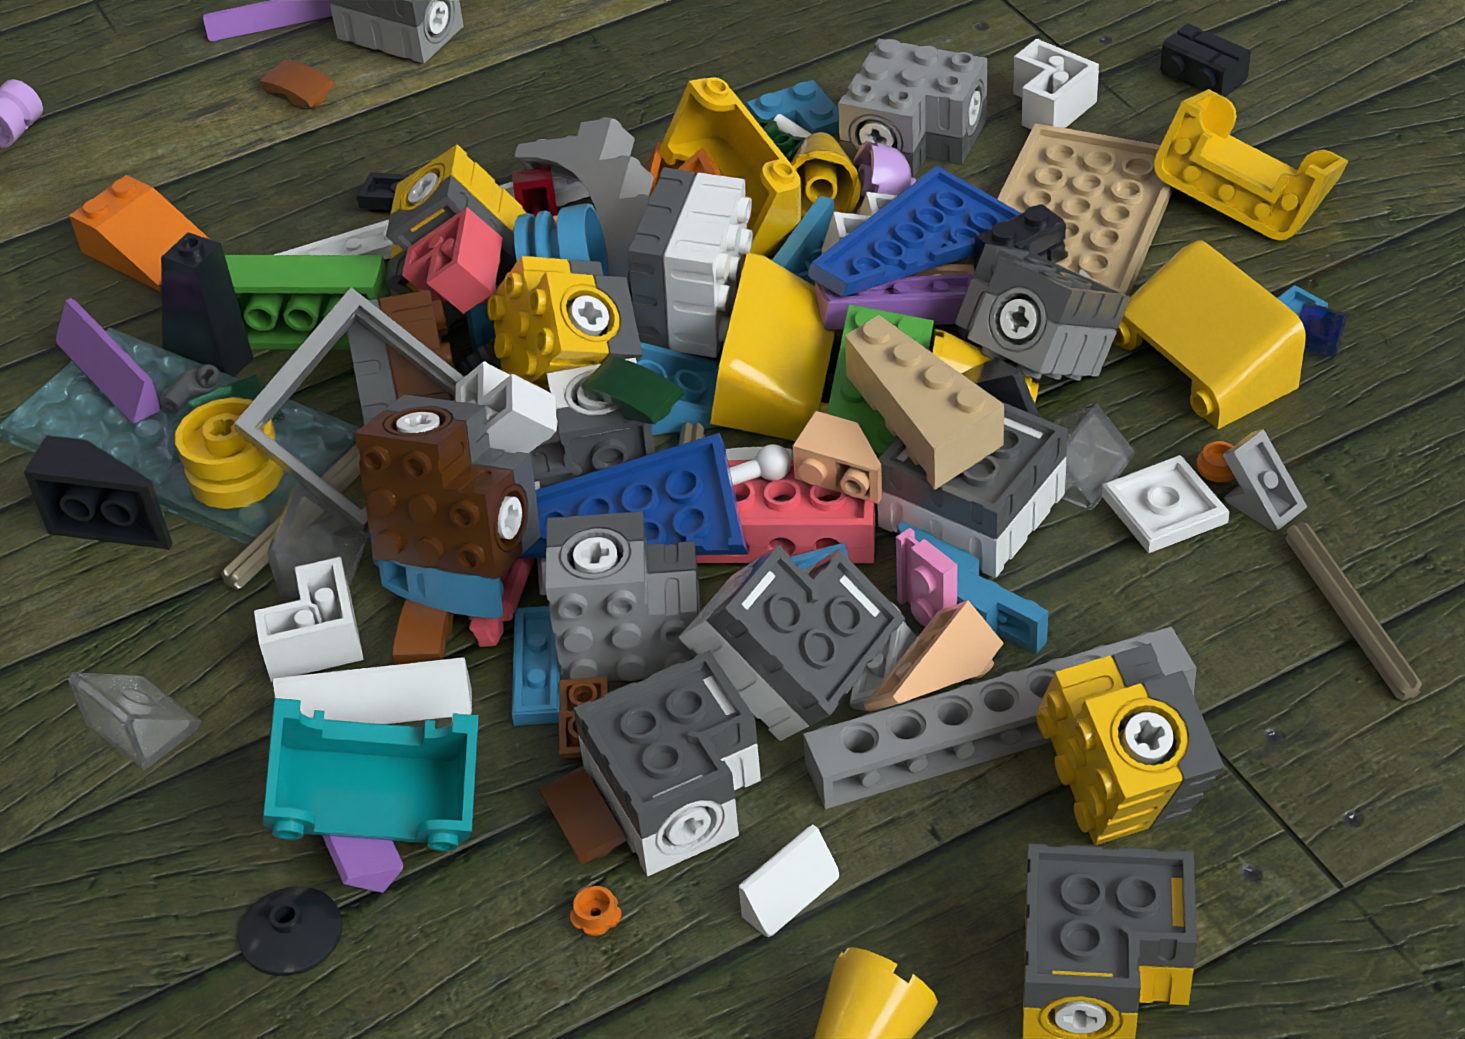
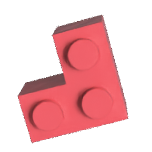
[402,207,503,314]

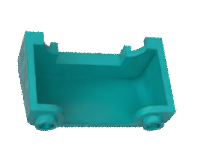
[262,698,478,851]

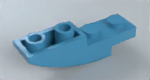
[897,521,1048,654]
[368,525,504,619]

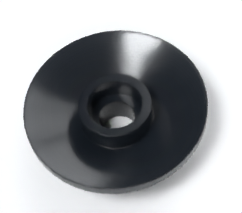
[238,886,342,976]

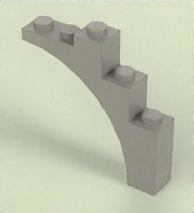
[514,117,654,303]

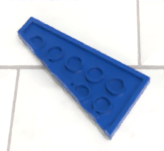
[808,166,1021,297]
[518,433,748,559]

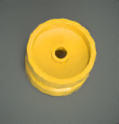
[175,397,284,509]

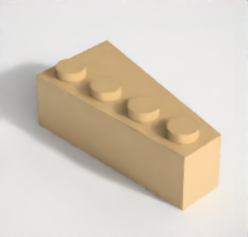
[845,315,1004,490]

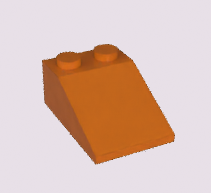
[69,175,211,292]

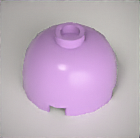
[850,141,916,215]

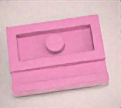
[896,528,957,627]

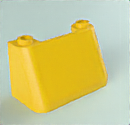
[658,77,801,262]
[1154,89,1348,241]
[1113,240,1306,429]
[710,252,844,441]

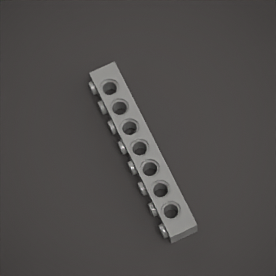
[803,627,1197,809]

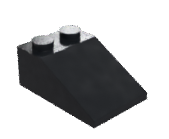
[24,435,173,550]

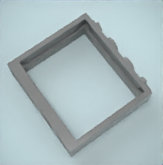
[235,287,464,532]

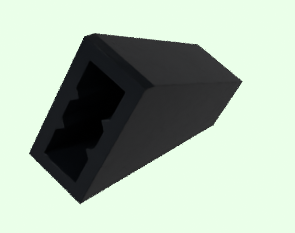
[161,232,254,383]

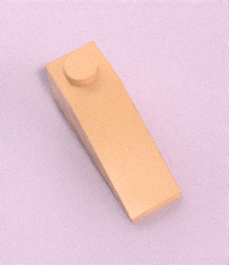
[864,600,1004,712]

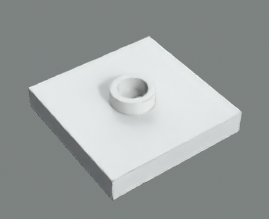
[1102,455,1229,553]

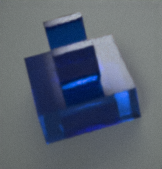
[1299,302,1348,357]

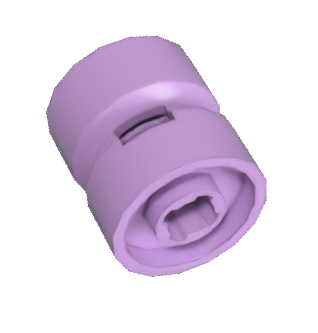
[0,79,43,148]

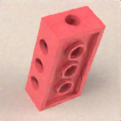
[696,460,876,563]

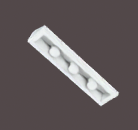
[273,657,472,724]

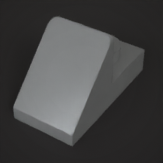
[1223,429,1307,531]

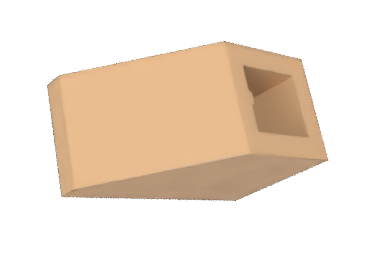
[793,411,882,504]

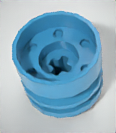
[514,203,609,276]

